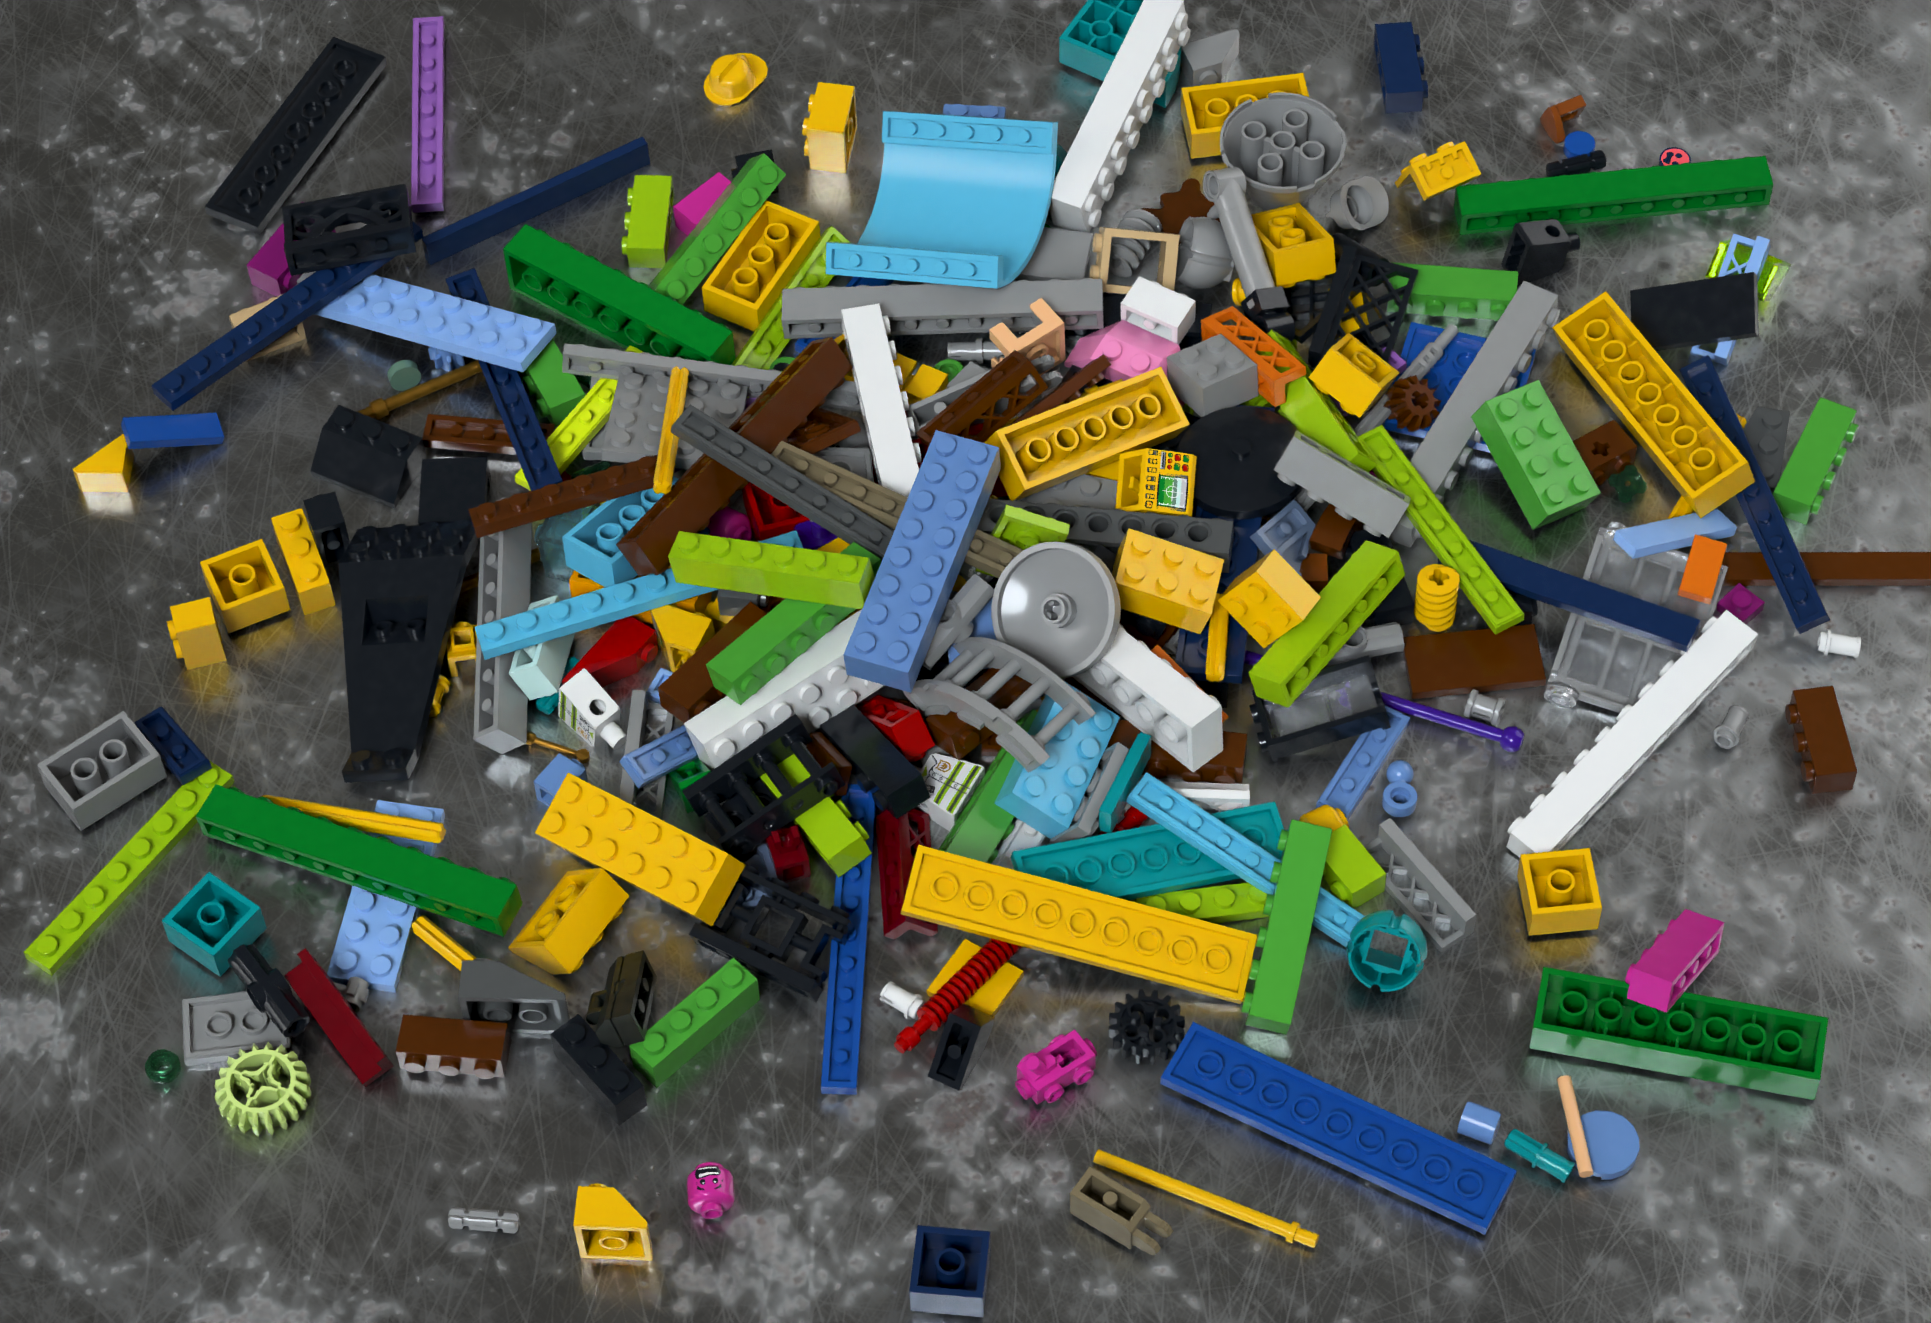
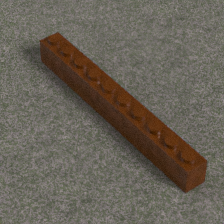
[616,337,853,576]

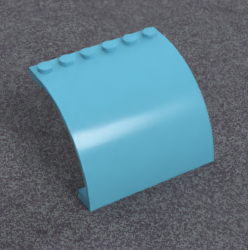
[825,111,1058,289]

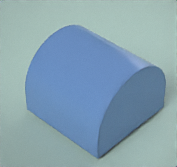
[1457,1101,1501,1145]

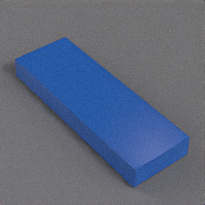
[121,413,224,449]

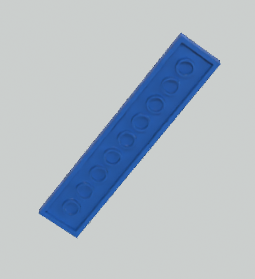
[1161,1022,1517,1235]

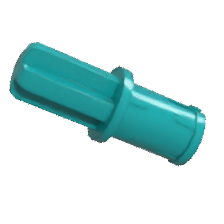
[1504,1129,1576,1183]

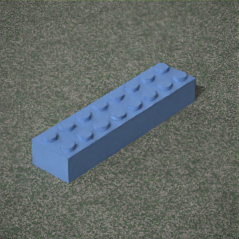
[843,430,1001,693]

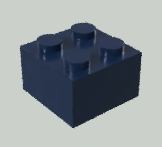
[909,1225,991,1317]

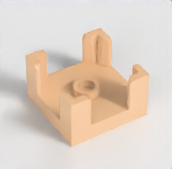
[989,298,1066,376]

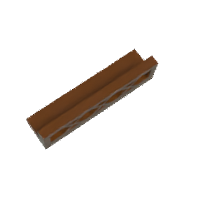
[916,350,1048,447]

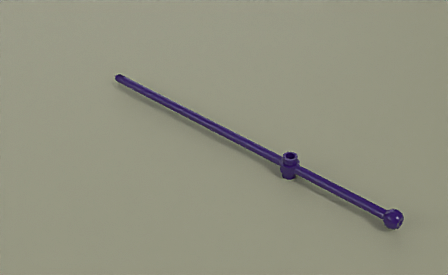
[1245,650,1525,753]

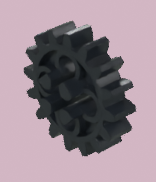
[1108,989,1185,1065]

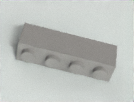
[1274,430,1411,538]

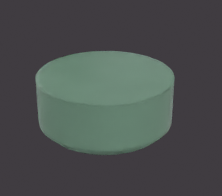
[387,360,421,391]

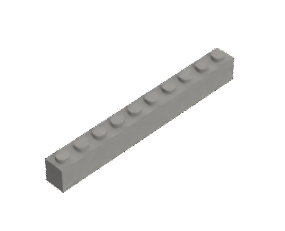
[781,278,1104,339]
[1390,281,1560,548]

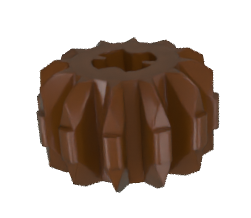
[1383,375,1441,432]

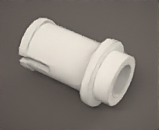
[1817,629,1861,658]
[880,981,926,1020]

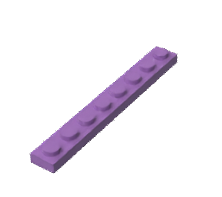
[411,16,445,213]

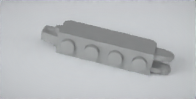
[906,354,1063,440]

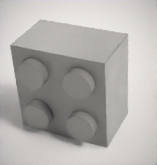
[1167,334,1258,417]

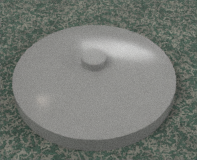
[991,542,1121,679]

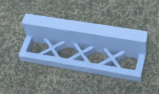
[1690,234,1771,366]

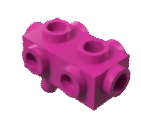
[1015,1030,1097,1105]

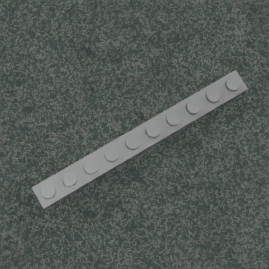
[562,343,861,412]

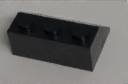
[310,405,427,508]

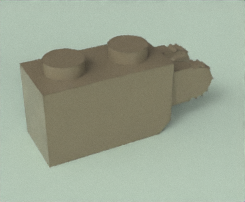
[1070,1166,1174,1256]

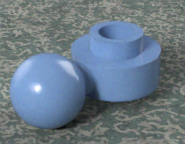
[1382,760,1418,817]

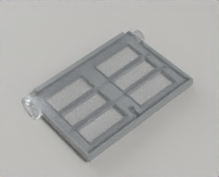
[1544,522,1728,731]

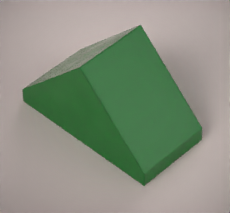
[668,758,710,814]

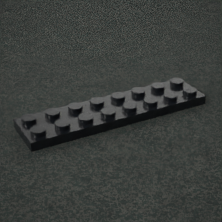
[205,37,387,235]

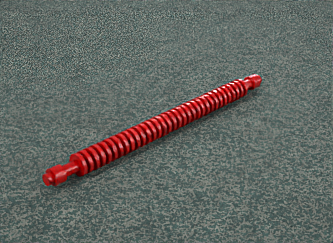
[894,806,1148,1053]

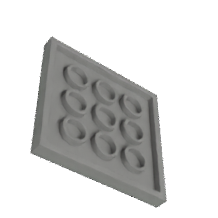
[601,373,748,470]

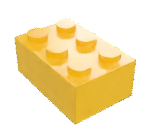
[1251,203,1336,288]
[1112,528,1224,634]

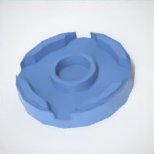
[1567,1110,1640,1180]

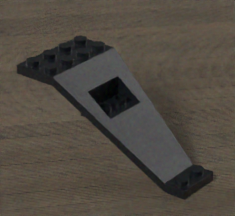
[338,520,480,783]

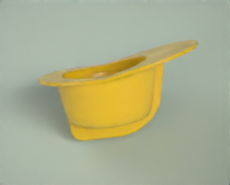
[704,53,768,106]

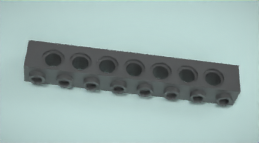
[977,497,1234,573]

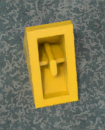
[73,434,134,492]

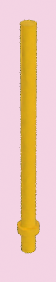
[1093,1149,1320,1248]

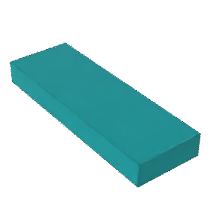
[1099,732,1151,833]

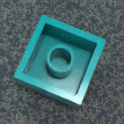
[162,872,267,977]

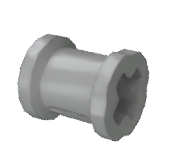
[1464,689,1506,728]

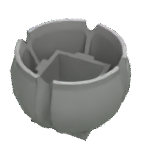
[1175,216,1234,289]

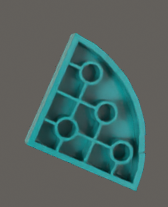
[1059,0,1181,108]

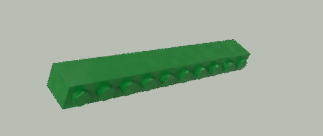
[1454,156,1773,235]
[196,784,523,937]

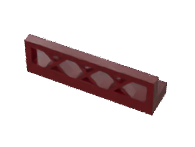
[875,808,938,940]
[284,948,394,1087]

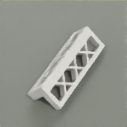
[1120,781,1250,817]

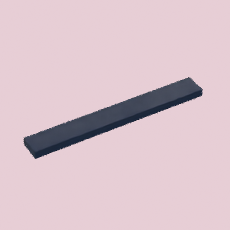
[422,137,650,265]
[1438,540,1701,652]

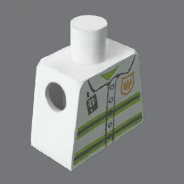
[558,668,627,750]
[912,753,985,832]

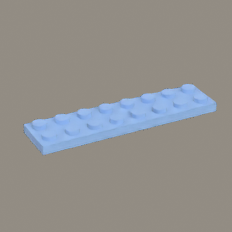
[314,274,557,372]

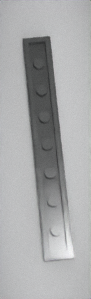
[671,404,894,562]

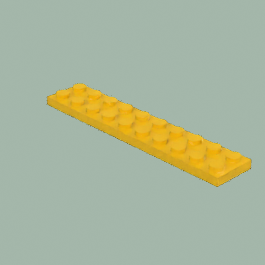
[900,845,1257,1004]

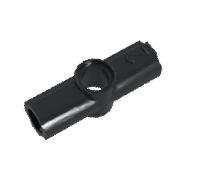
[228,944,311,1038]

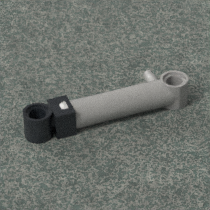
[1203,167,1295,342]

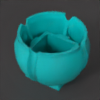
[1346,910,1428,992]

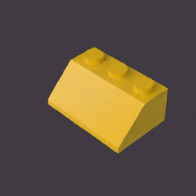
[508,868,629,975]

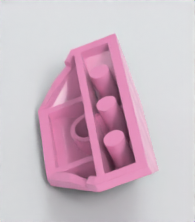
[1064,320,1185,408]

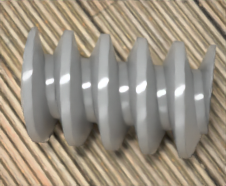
[1108,209,1162,278]

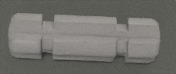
[448,1207,520,1233]

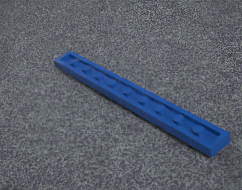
[821,784,876,1095]

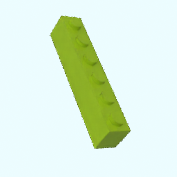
[1257,329,1377,473]
[668,531,875,609]
[1248,540,1405,708]

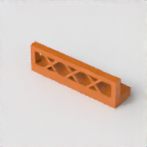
[1201,306,1306,407]

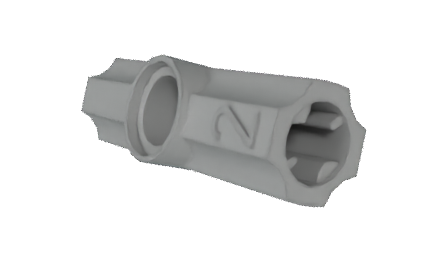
[922,574,994,670]
[1325,622,1405,667]

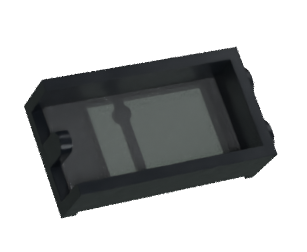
[1249,655,1391,763]

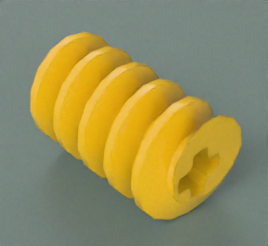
[1414,564,1460,632]

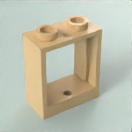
[1089,227,1180,294]

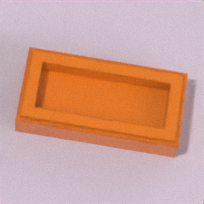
[1677,534,1727,605]

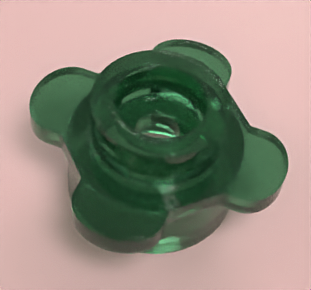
[1608,465,1647,503]

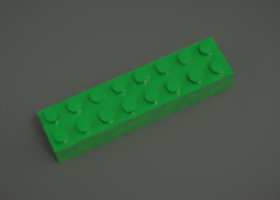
[503,224,736,365]
[1529,967,1828,1100]

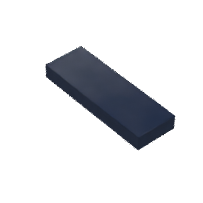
[134,706,212,785]

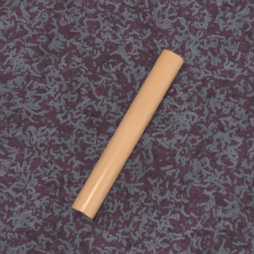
[1557,1075,1593,1178]

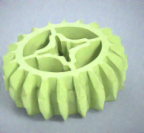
[214,1042,311,1136]

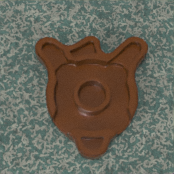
[1141,178,1221,246]

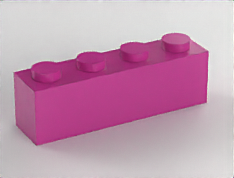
[1625,909,1725,1013]

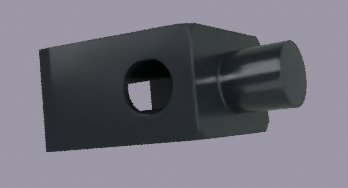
[1501,219,1580,287]

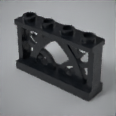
[282,184,416,276]

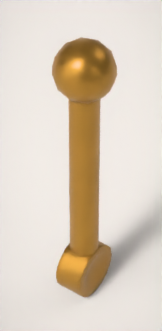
[526,732,590,764]

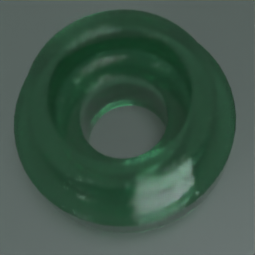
[145,1049,181,1084]

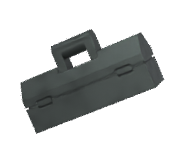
[586,950,657,1048]

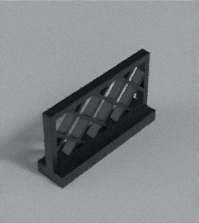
[1308,245,1419,369]

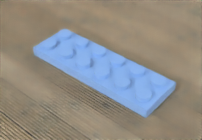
[327,800,445,993]

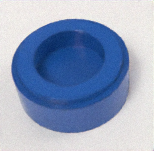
[1563,131,1595,158]

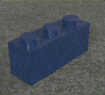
[1373,22,1428,114]

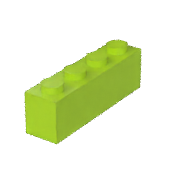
[760,754,872,878]

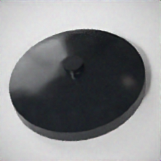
[1177,406,1302,519]

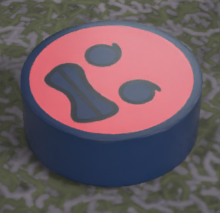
[1658,147,1691,166]

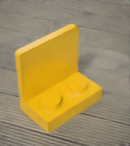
[1395,141,1481,201]

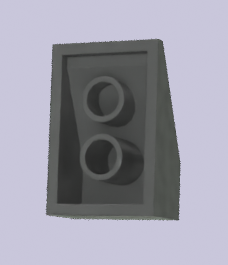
[458,958,570,1034]

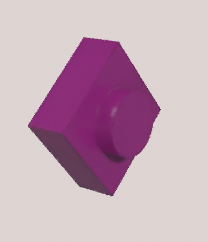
[1716,583,1765,625]

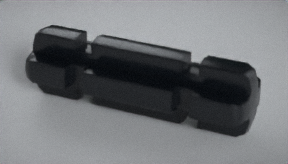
[1545,150,1607,177]

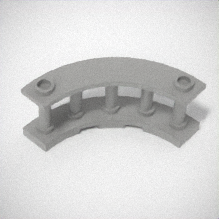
[903,637,1096,773]

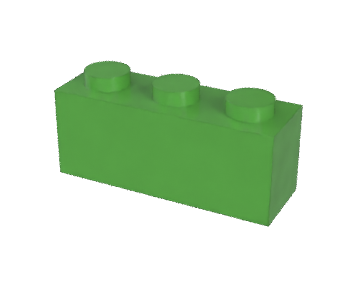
[518,338,585,427]

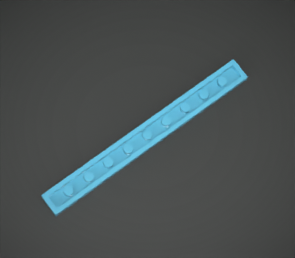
[474,530,803,660]

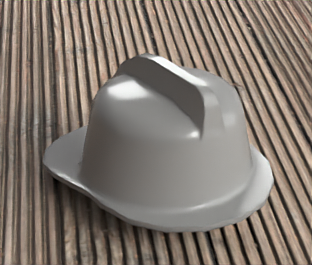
[1325,176,1389,230]

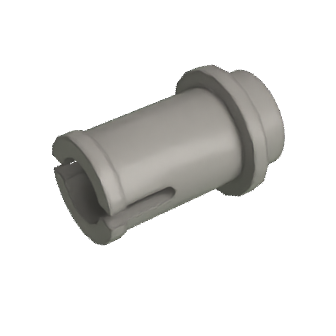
[1714,705,1749,749]

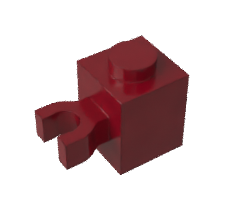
[765,825,811,884]

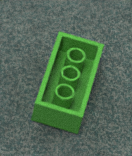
[1471,380,1601,530]

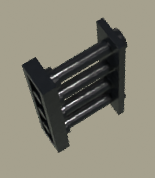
[682,714,846,859]

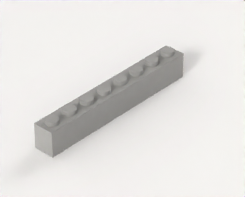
[473,497,532,754]

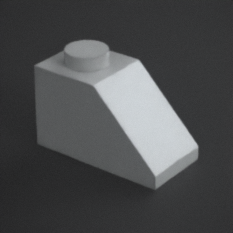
[1181,28,1240,87]

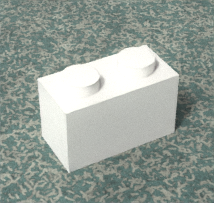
[1121,277,1196,345]

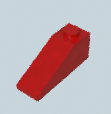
[562,616,659,688]
[857,695,935,762]

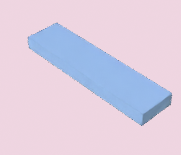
[1613,508,1737,559]

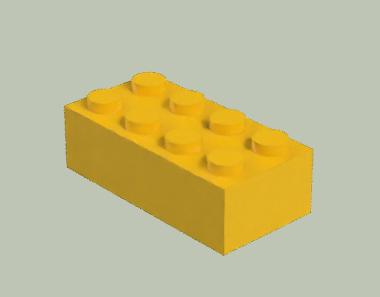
[1181,73,1309,159]
[702,200,820,331]

